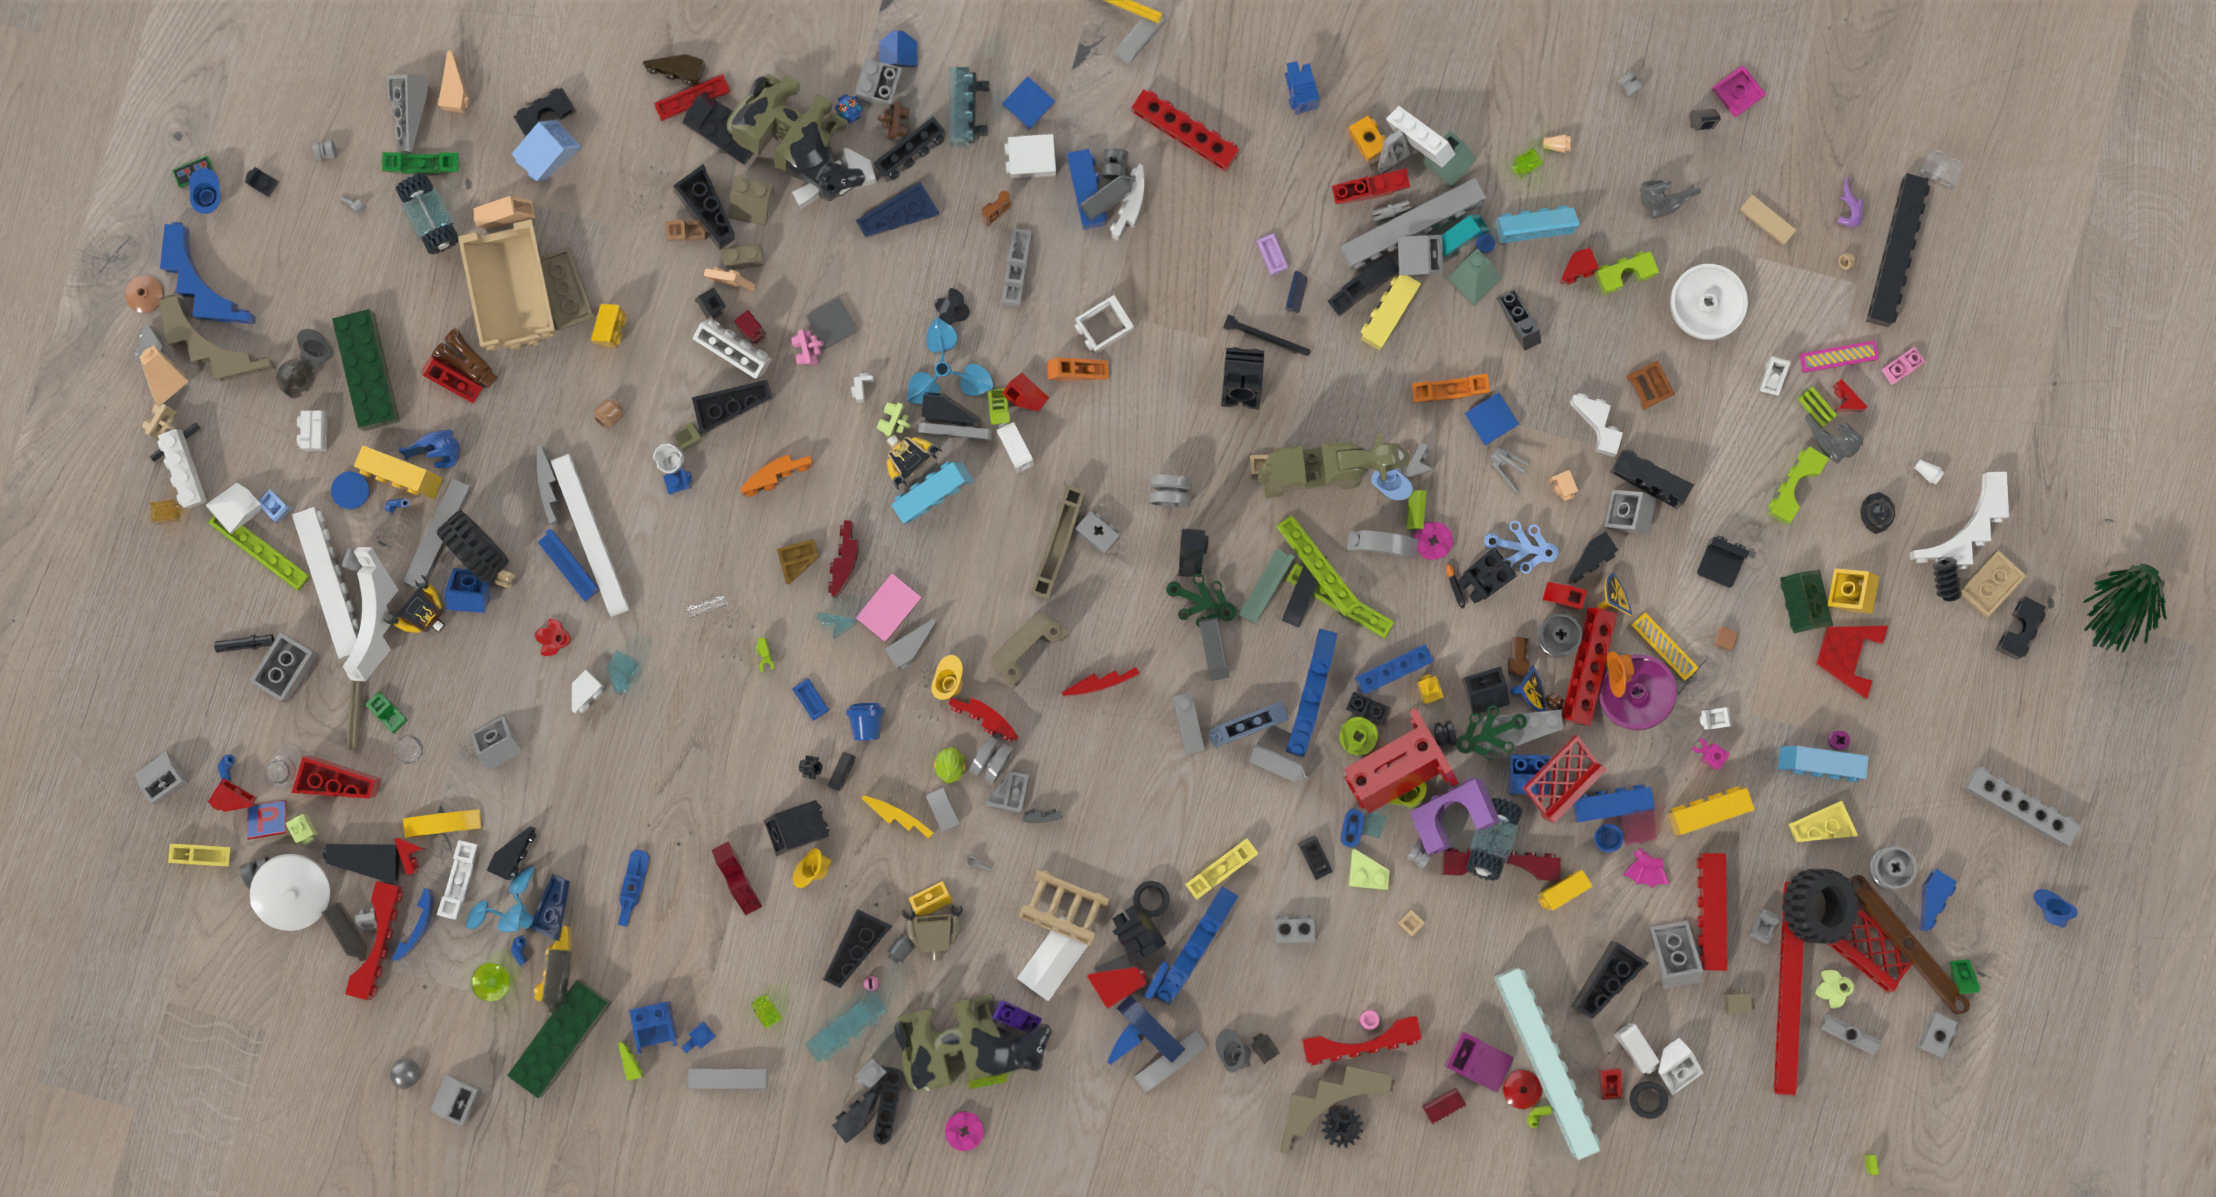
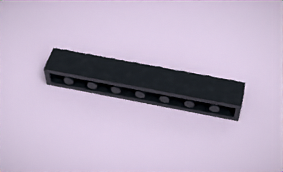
[1866,173,1930,327]

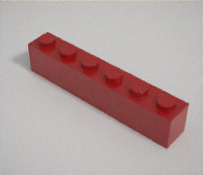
[1696,853,1728,971]

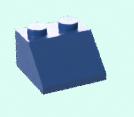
[445,568,491,613]

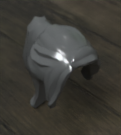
[1640,180,1701,219]
[1806,414,1864,463]

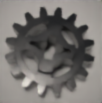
[1321,1105,1363,1148]

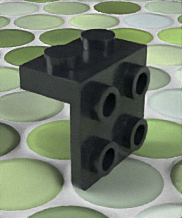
[1697,535,1750,588]

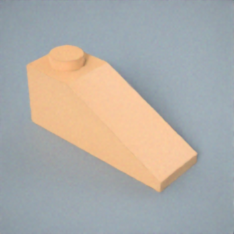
[438,51,469,113]

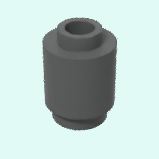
[887,934,913,963]

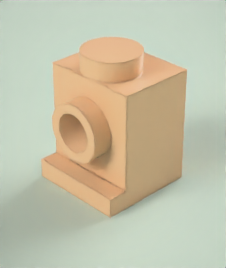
[1549,470,1578,502]

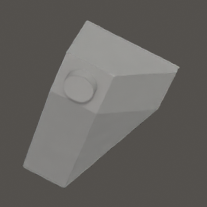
[387,74,428,151]

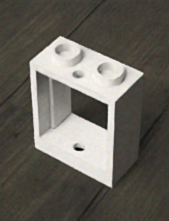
[1074,295,1134,354]

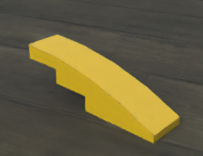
[861,795,935,839]

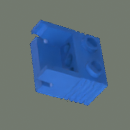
[1284,61,1320,115]
[629,1001,678,1054]

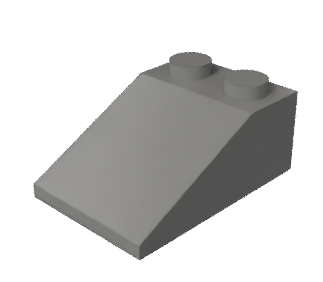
[1650,920,1703,989]

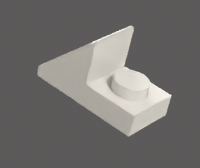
[1760,356,1791,396]

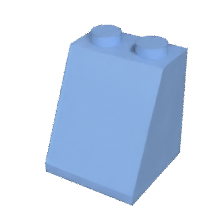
[512,120,582,181]

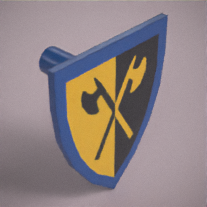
[1511,665,1545,712]

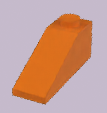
[1047,357,1109,381]

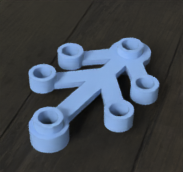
[1484,520,1558,574]

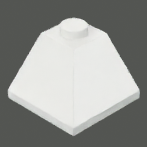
[206,483,261,534]
[1659,1038,1703,1096]

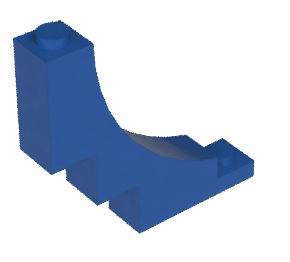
[160,222,255,324]

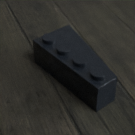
[692,380,773,435]
[1610,450,1694,510]
[1178,529,1209,577]

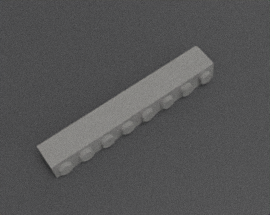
[1339,178,1486,270]

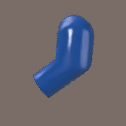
[384,498,410,513]
[218,754,235,781]
[511,936,528,966]

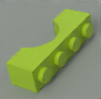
[1767,446,1829,526]

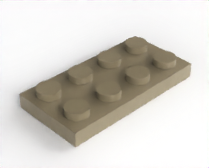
[540,247,595,331]

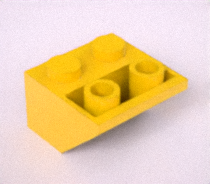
[591,304,627,349]

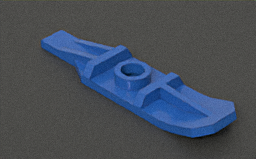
[618,849,650,927]

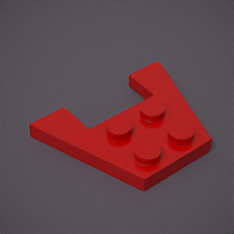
[1815,626,1888,699]

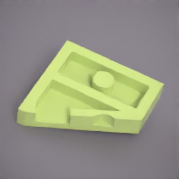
[1349,849,1390,890]

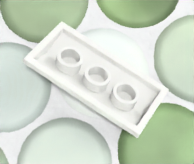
[1017,915,1088,1001]

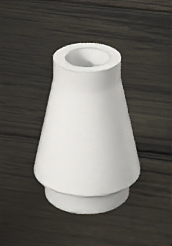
[1914,459,1945,485]

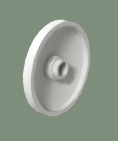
[1670,264,1748,340]
[250,854,330,931]

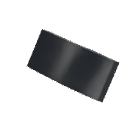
[1346,692,1391,725]

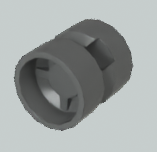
[1102,148,1128,180]
[239,855,270,889]

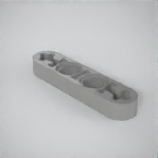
[918,423,992,441]

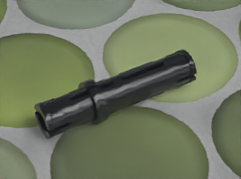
[214,634,275,653]

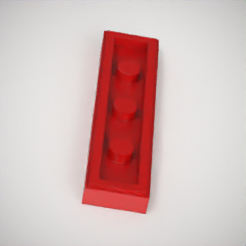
[654,74,731,122]

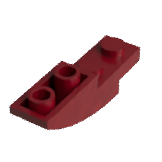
[828,520,860,598]

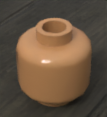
[594,399,623,428]

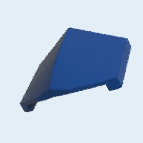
[879,31,917,67]

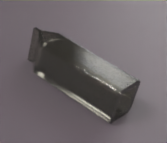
[321,903,367,961]
[542,949,572,1014]

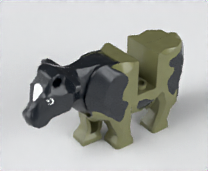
[727,73,865,202]
[894,993,1052,1093]

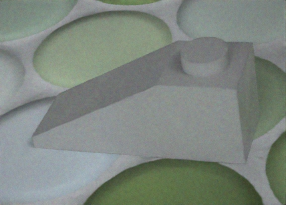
[885,618,937,670]
[1172,693,1205,755]

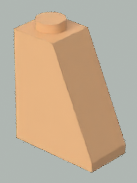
[473,196,536,229]
[139,345,189,406]

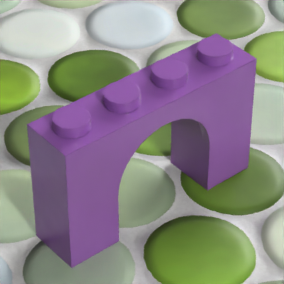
[1410,777,1501,855]

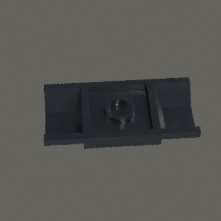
[682,92,752,165]

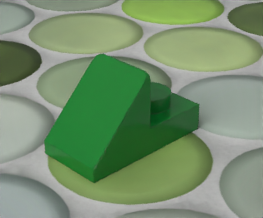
[1950,959,1980,994]

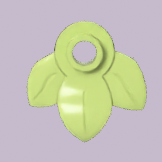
[1815,970,1854,1009]

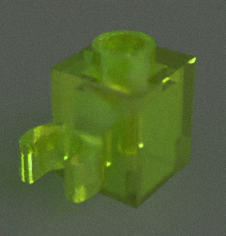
[1512,148,1543,179]

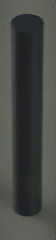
[149,422,201,462]

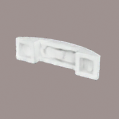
[437,840,478,920]

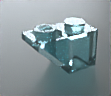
[607,650,640,695]

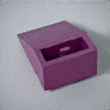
[1444,1031,1514,1092]

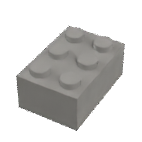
[249,632,318,703]

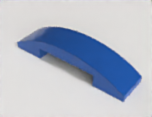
[392,888,433,961]

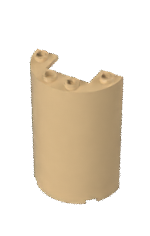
[458,219,556,352]

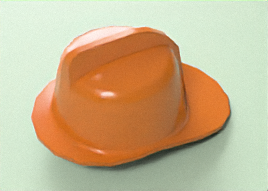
[1607,651,1634,698]

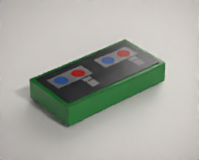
[172,156,216,188]

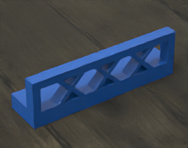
[538,528,600,602]

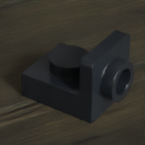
[245,167,279,198]

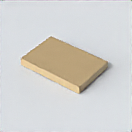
[1960,550,2027,618]

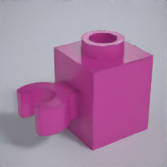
[1692,738,1730,771]

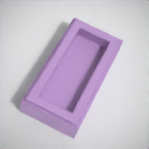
[1256,233,1289,276]

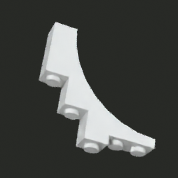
[1910,472,2009,570]

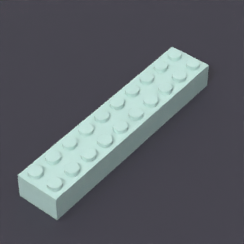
[1494,968,1601,1160]

